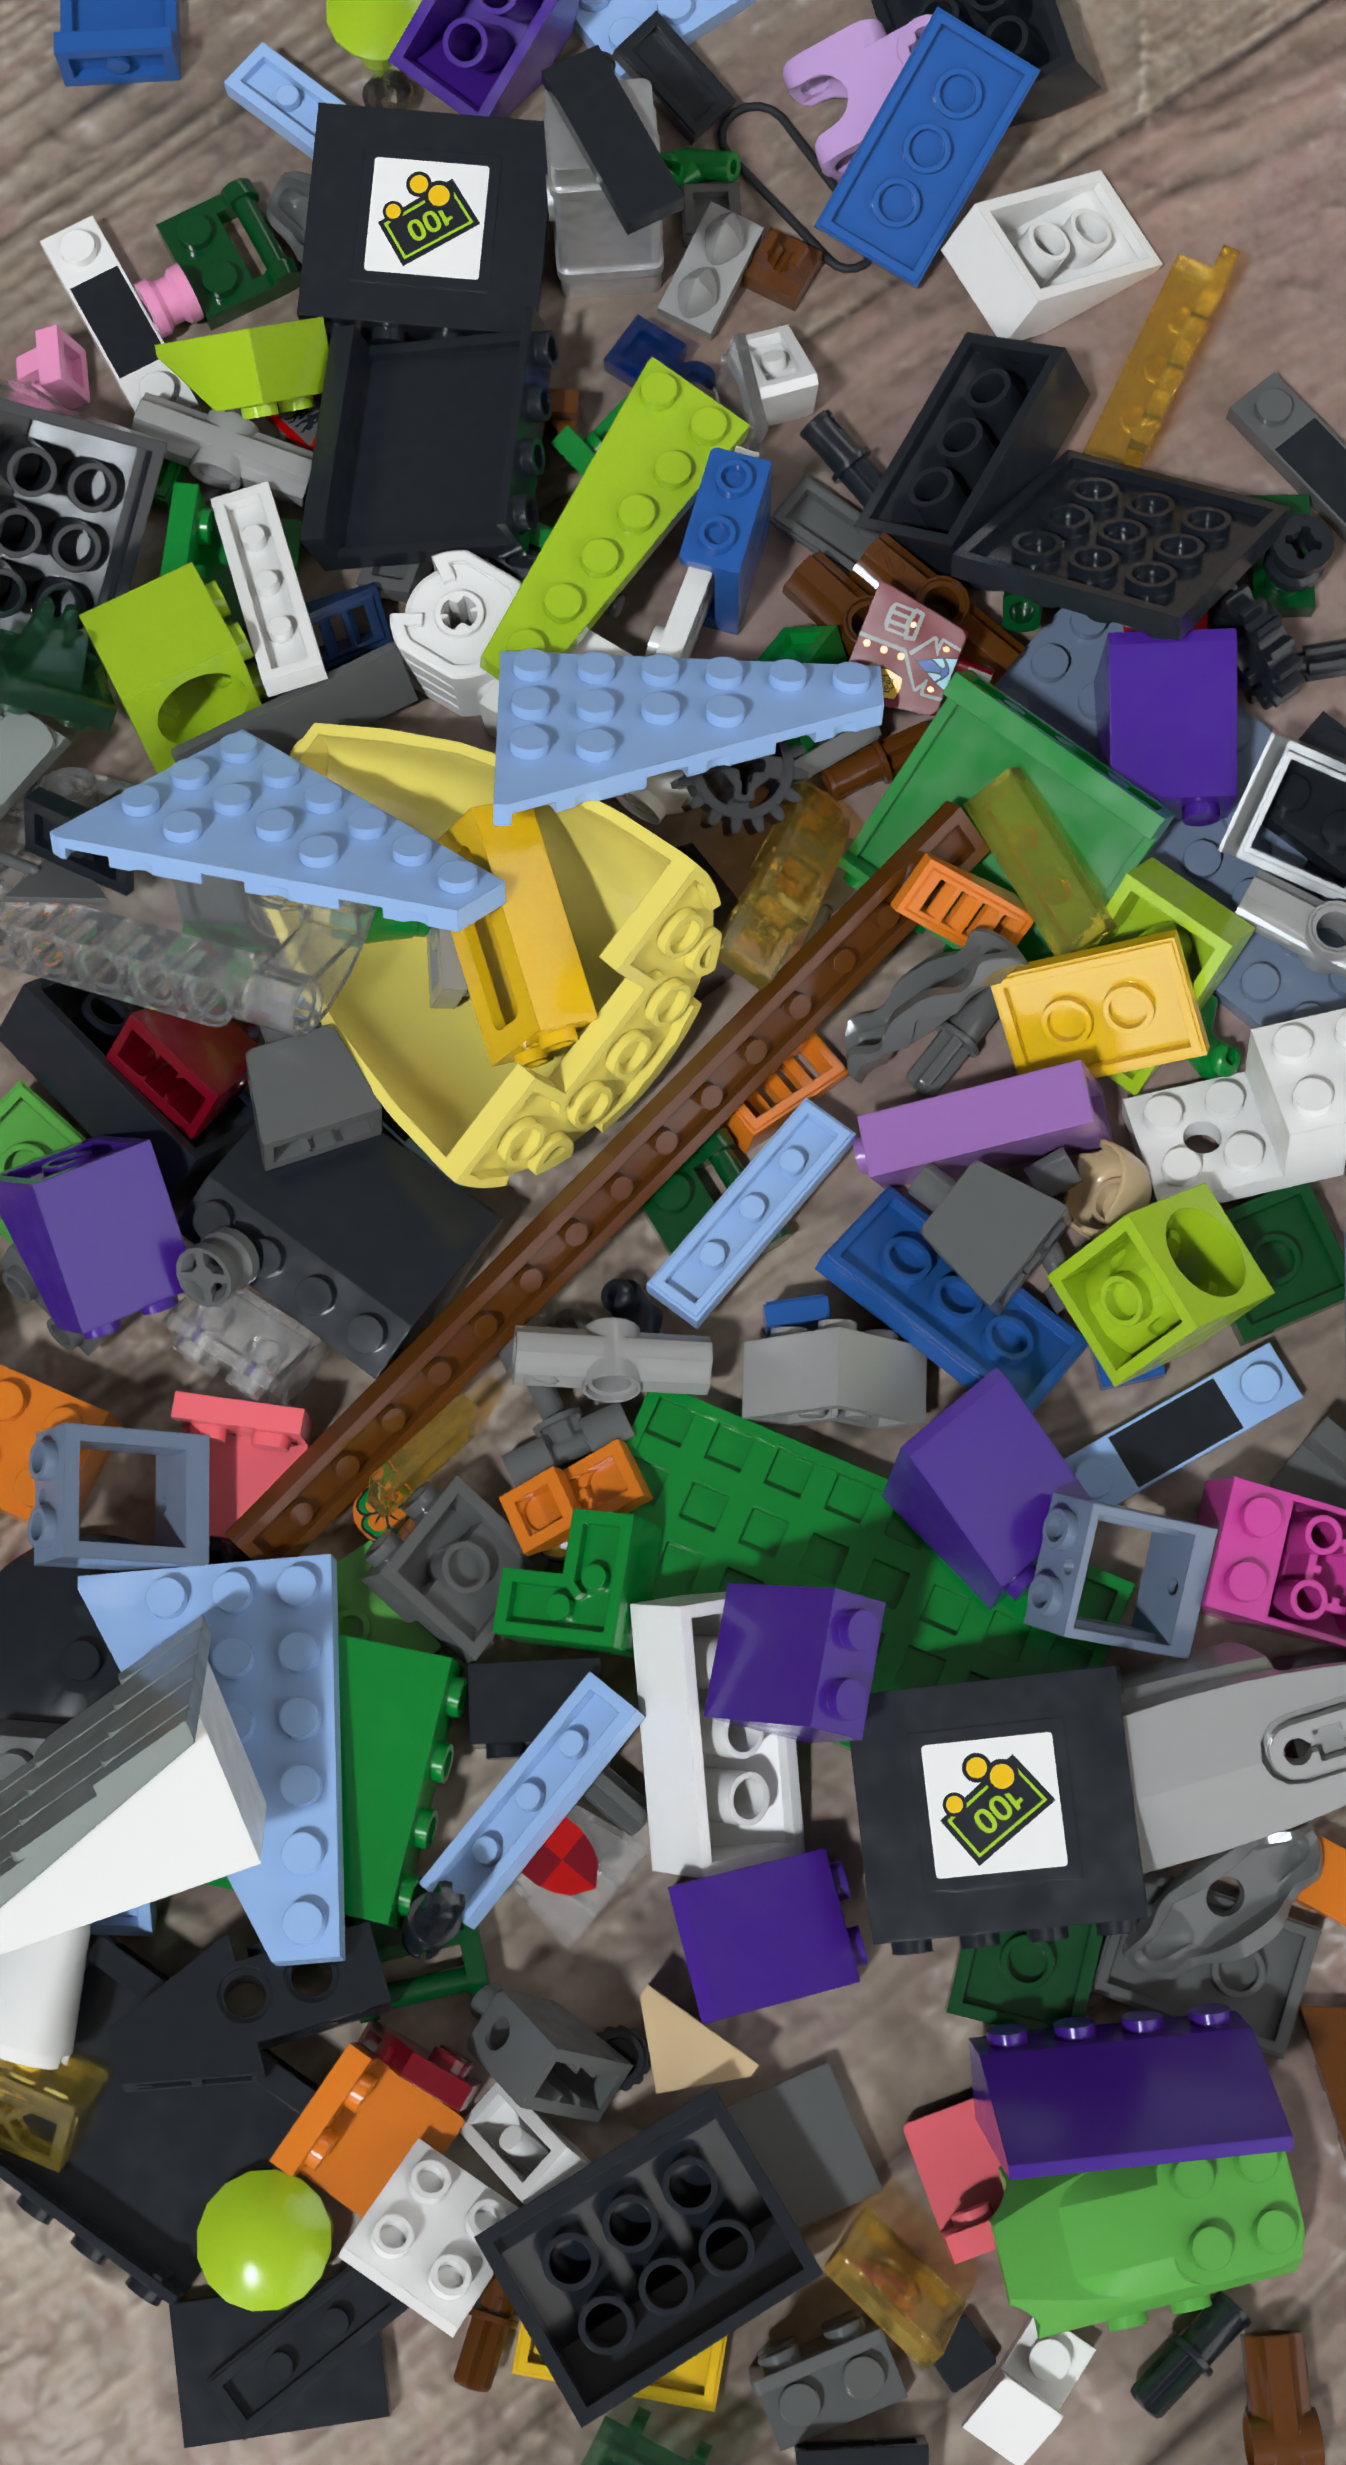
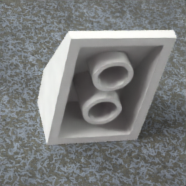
[941,170,1163,340]

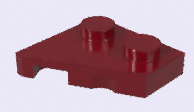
[358,2020,483,2112]

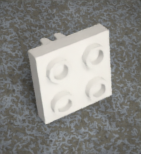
[338,2138,519,2338]

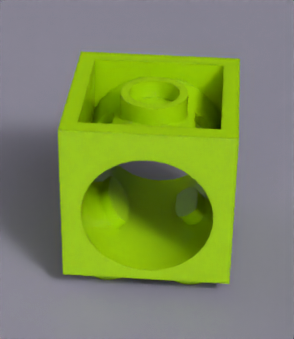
[79,562,267,774]
[1047,1182,1275,1387]

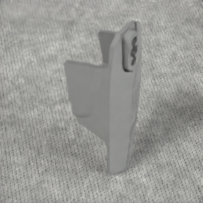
[1121,1642,1346,1874]

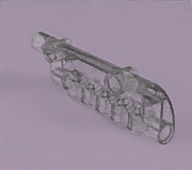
[0,767,377,1037]

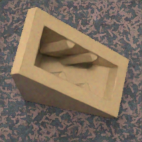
[640,1984,759,2094]

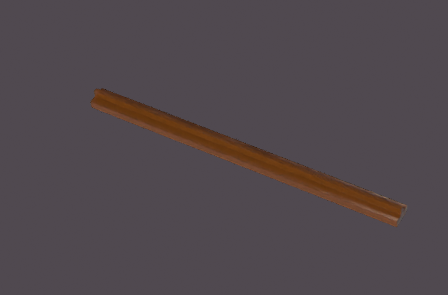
[225,800,990,1561]

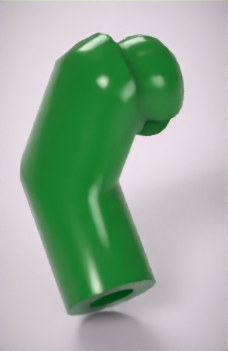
[660,147,741,190]
[1187,995,1241,1080]

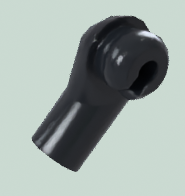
[601,1278,662,1333]

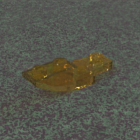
[718,779,852,991]

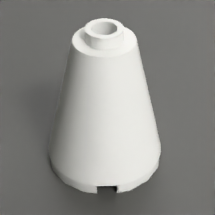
[0,1923,92,2070]

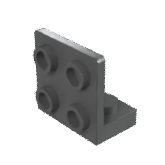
[749,2309,908,2451]

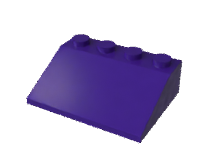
[969,2003,1294,2180]

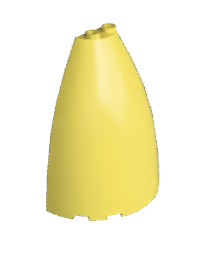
[262,723,722,1188]

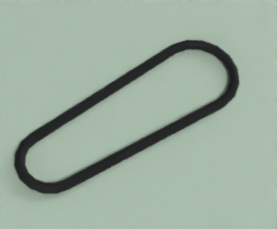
[718,102,872,273]

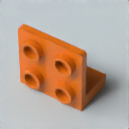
[269,2042,465,2218]

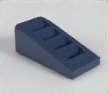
[306,582,393,670]

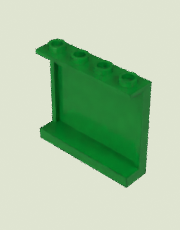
[832,670,1176,962]
[204,1634,469,1930]

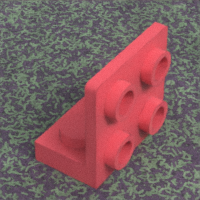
[171,1391,314,1540]
[903,2097,1004,2265]

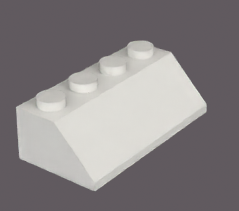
[630,1592,805,1878]

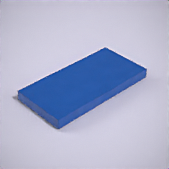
[814,6,1041,288]
[815,1185,1088,1414]

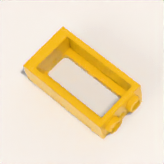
[436,803,598,1069]

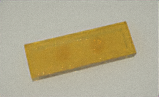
[963,767,1117,956]

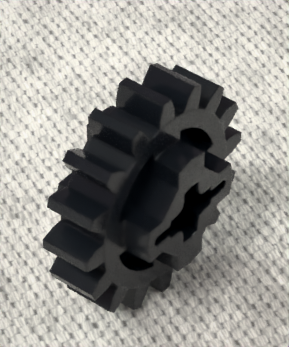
[1208,583,1305,710]
[670,740,808,837]

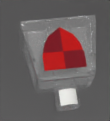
[511,1804,651,1951]

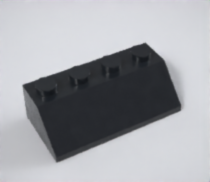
[854,332,1091,590]
[0,952,255,1207]

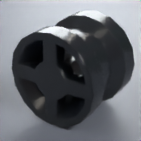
[1263,514,1334,592]

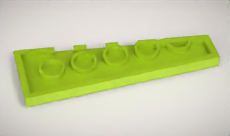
[480,357,750,680]

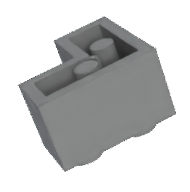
[742,1319,927,1430]

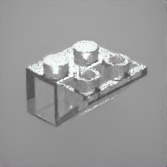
[162,1288,331,1407]

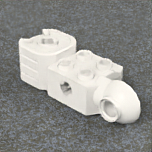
[390,550,690,825]

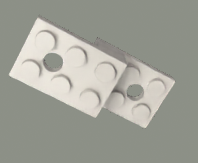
[1122,1008,1346,1203]

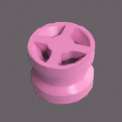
[134,263,204,339]

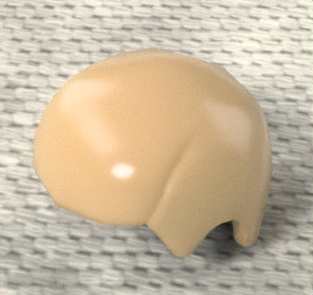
[1062,1139,1152,1241]

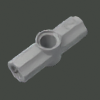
[131,392,313,507]
[1235,868,1346,978]
[511,1317,713,1403]

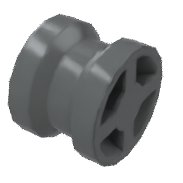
[176,1227,260,1308]

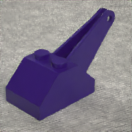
[388,0,580,118]

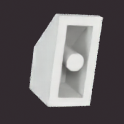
[459,2082,592,2205]

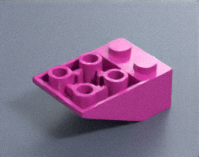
[1196,1477,1346,1649]

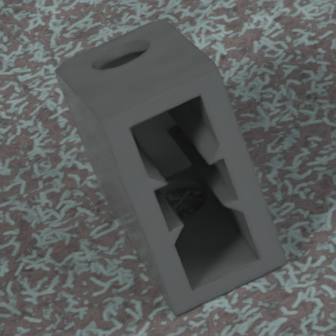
[245,1008,382,1171]
[908,1160,1074,1316]
[467,1983,633,2123]

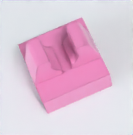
[16,325,91,410]

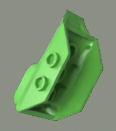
[989,2151,1305,2339]

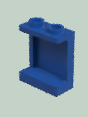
[54,0,181,87]
[679,448,772,635]

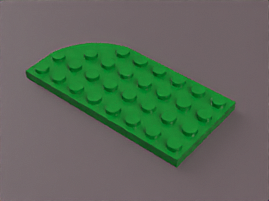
[626,1392,1135,1751]

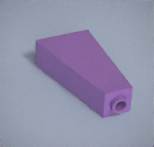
[853,1060,1115,1189]

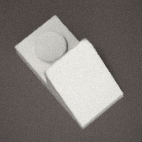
[731,324,819,428]
[961,2315,1096,2465]

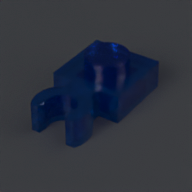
[604,314,716,391]

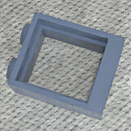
[28,1423,210,1571]
[1024,1492,1218,1659]

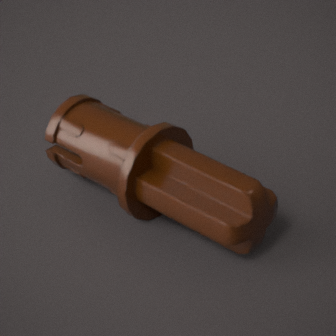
[819,721,930,803]
[454,2274,519,2392]

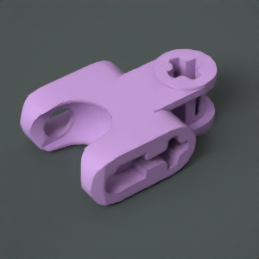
[782,14,932,180]

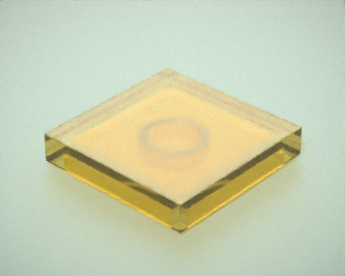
[823,2205,967,2371]

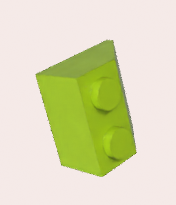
[155,317,329,420]

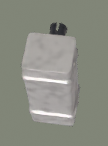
[544,51,664,298]

